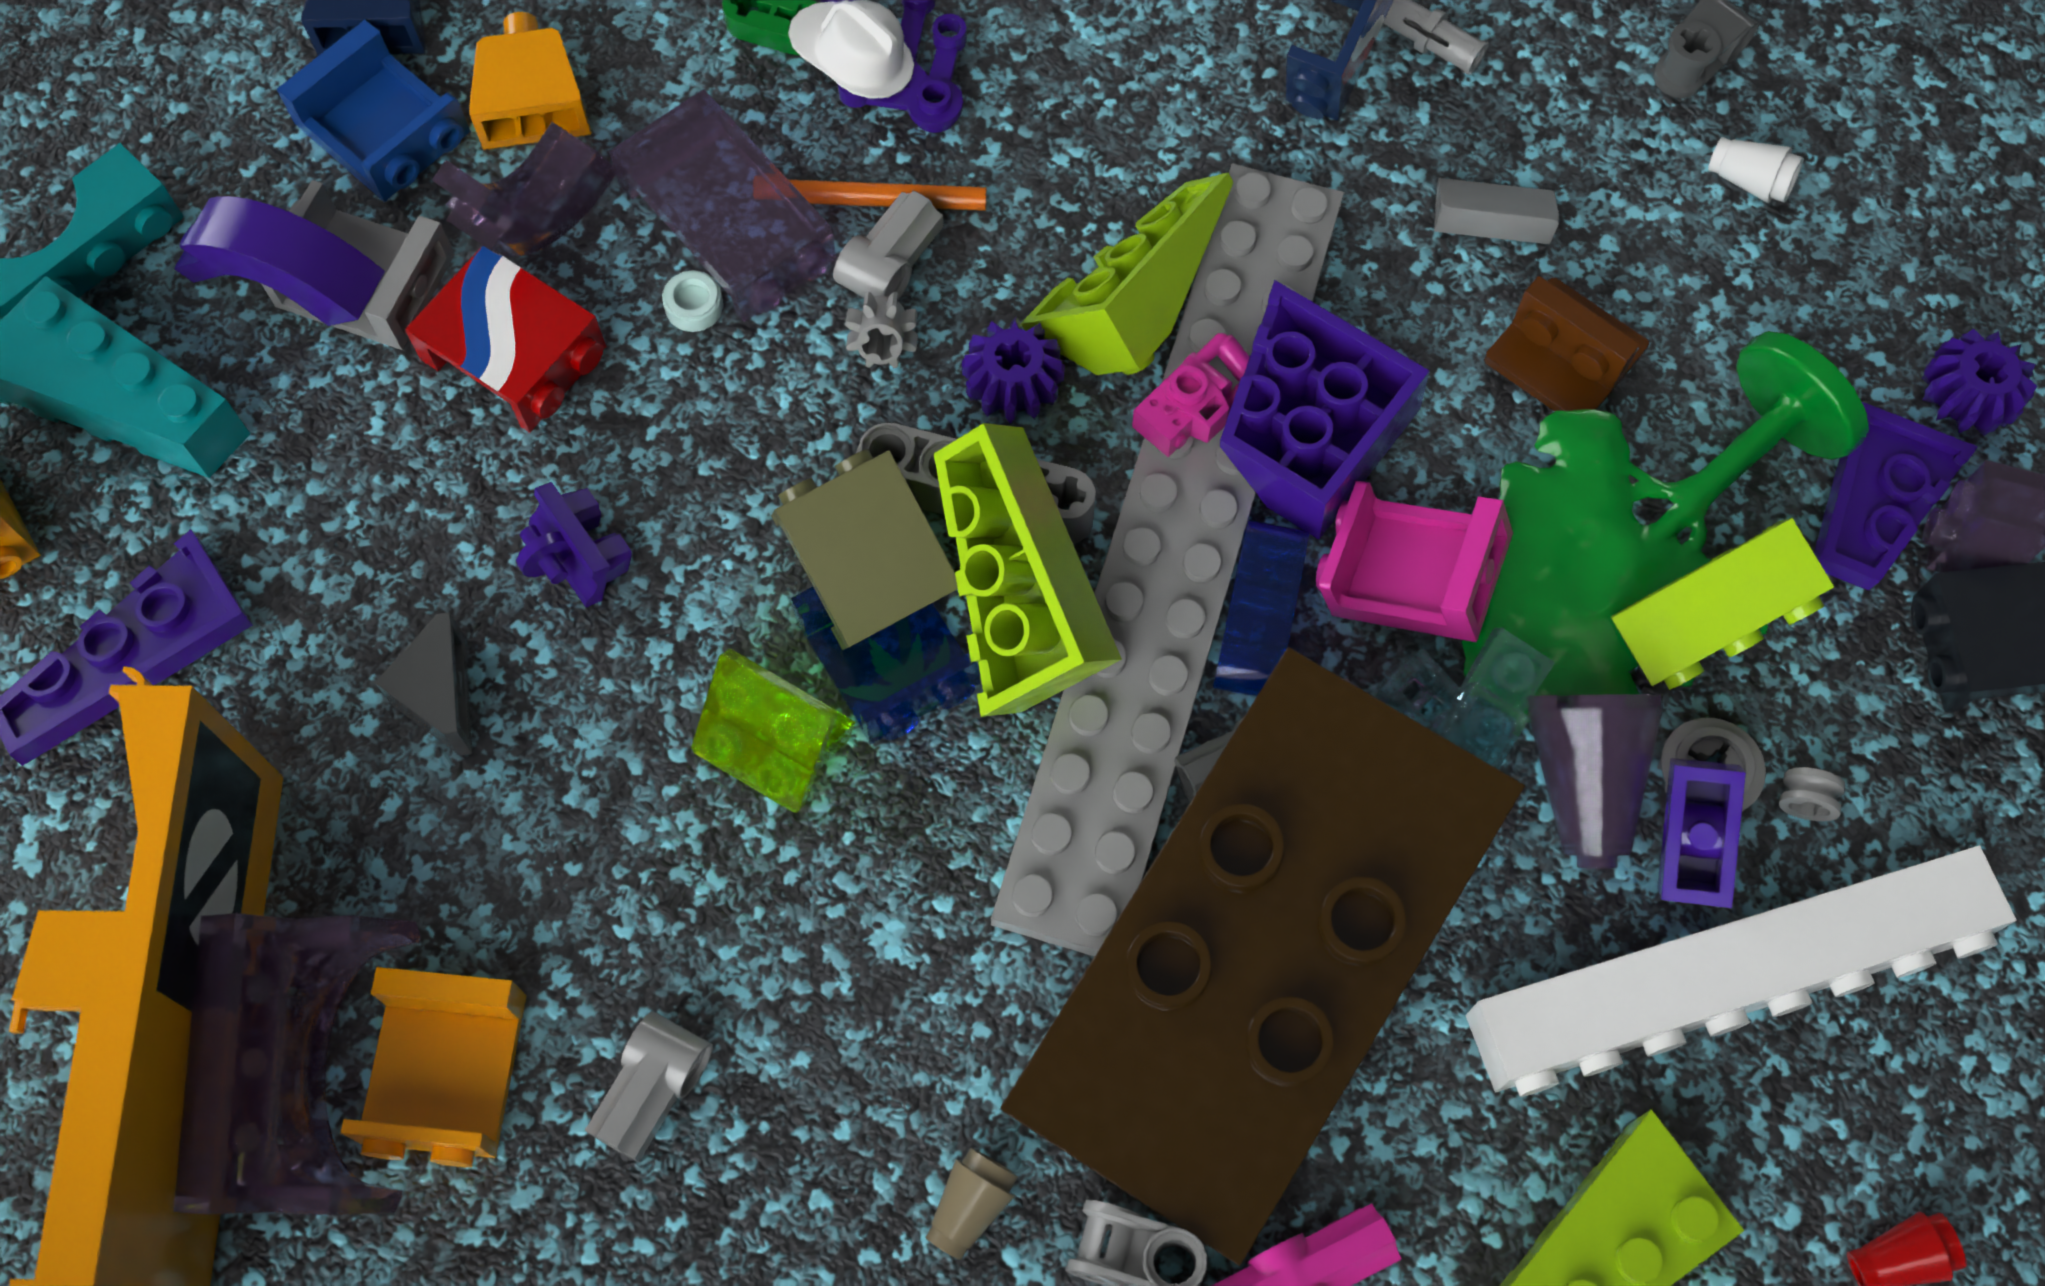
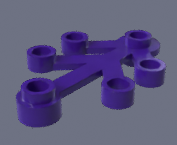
[820,0,967,133]

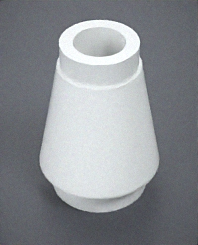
[1708,137,1804,203]

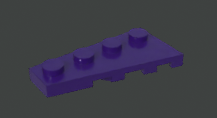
[0,529,253,766]

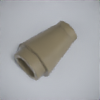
[925,1147,1018,1260]

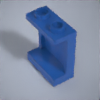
[277,20,471,202]

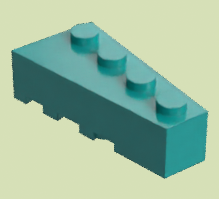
[0,276,251,478]

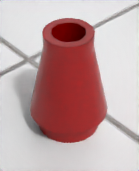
[1847,1211,1967,1286]

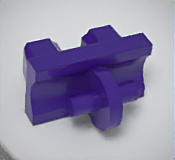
[516,482,632,607]

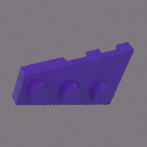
[1814,402,1978,591]

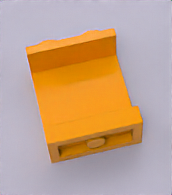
[341,967,527,1167]

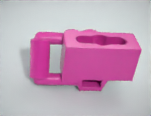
[1132,333,1250,457]

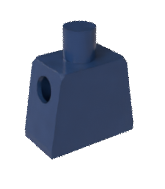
[301,0,425,56]

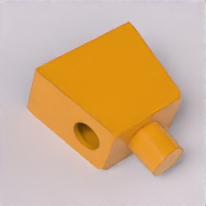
[469,12,591,150]

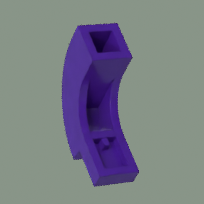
[174,196,385,326]

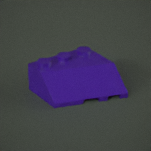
[1220,280,1430,540]

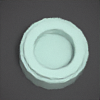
[662,270,724,332]

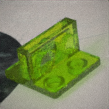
[691,649,855,813]

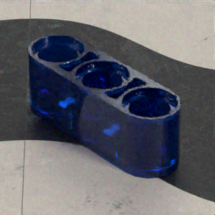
[1213,519,1310,697]

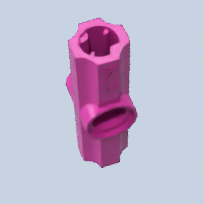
[1212,1204,1401,1286]

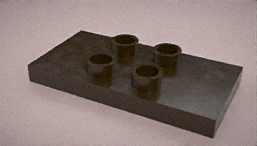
[999,647,1525,1266]

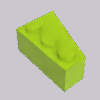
[1610,518,1834,690]

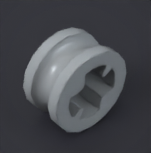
[1779,767,1845,821]

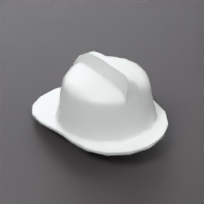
[788,0,914,99]

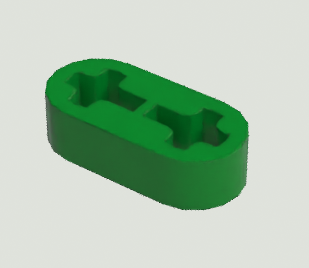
[722,0,817,56]

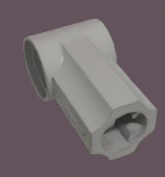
[833,191,943,300]
[585,1011,713,1163]

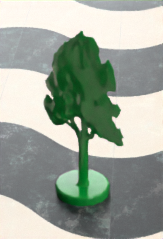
[1462,331,1869,735]

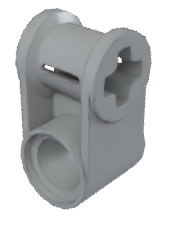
[1065,1200,1207,1286]

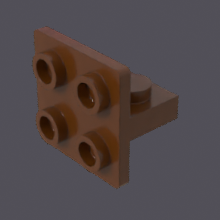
[1484,276,1649,411]

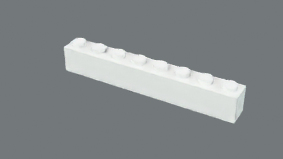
[1465,845,2017,1097]

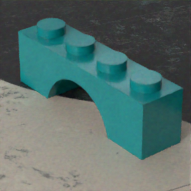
[0,143,184,321]

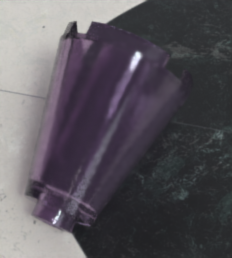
[1527,694,1663,869]

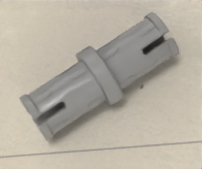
[1383,0,1489,75]

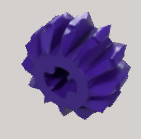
[962,316,1065,424]
[1921,328,2037,436]

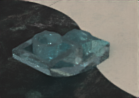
[1440,628,1555,769]

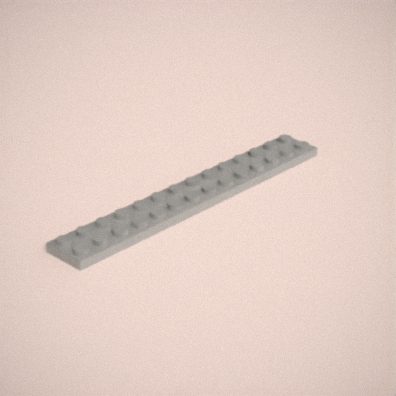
[991,163,1344,956]

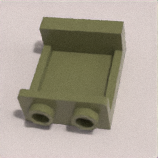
[771,449,958,650]

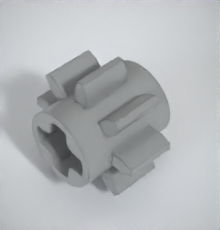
[845,291,918,368]

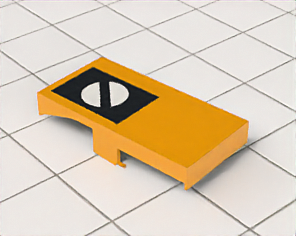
[9,666,284,1286]

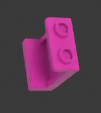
[1316,481,1513,643]

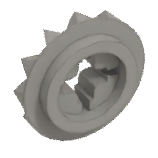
[1657,718,1766,812]

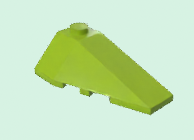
[1021,172,1234,375]

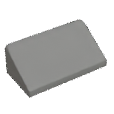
[1434,178,1559,244]

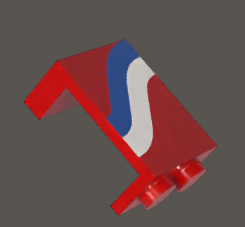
[405,244,607,433]

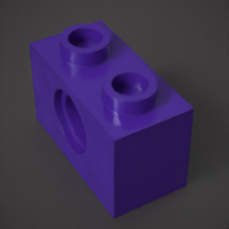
[1657,758,1746,908]

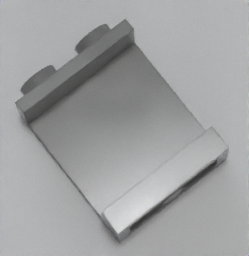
[261,180,455,350]

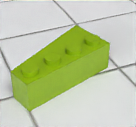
[934,423,1122,717]
[1499,1109,1744,1286]

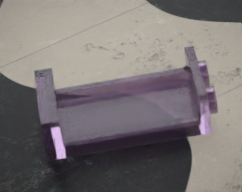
[609,89,836,322]

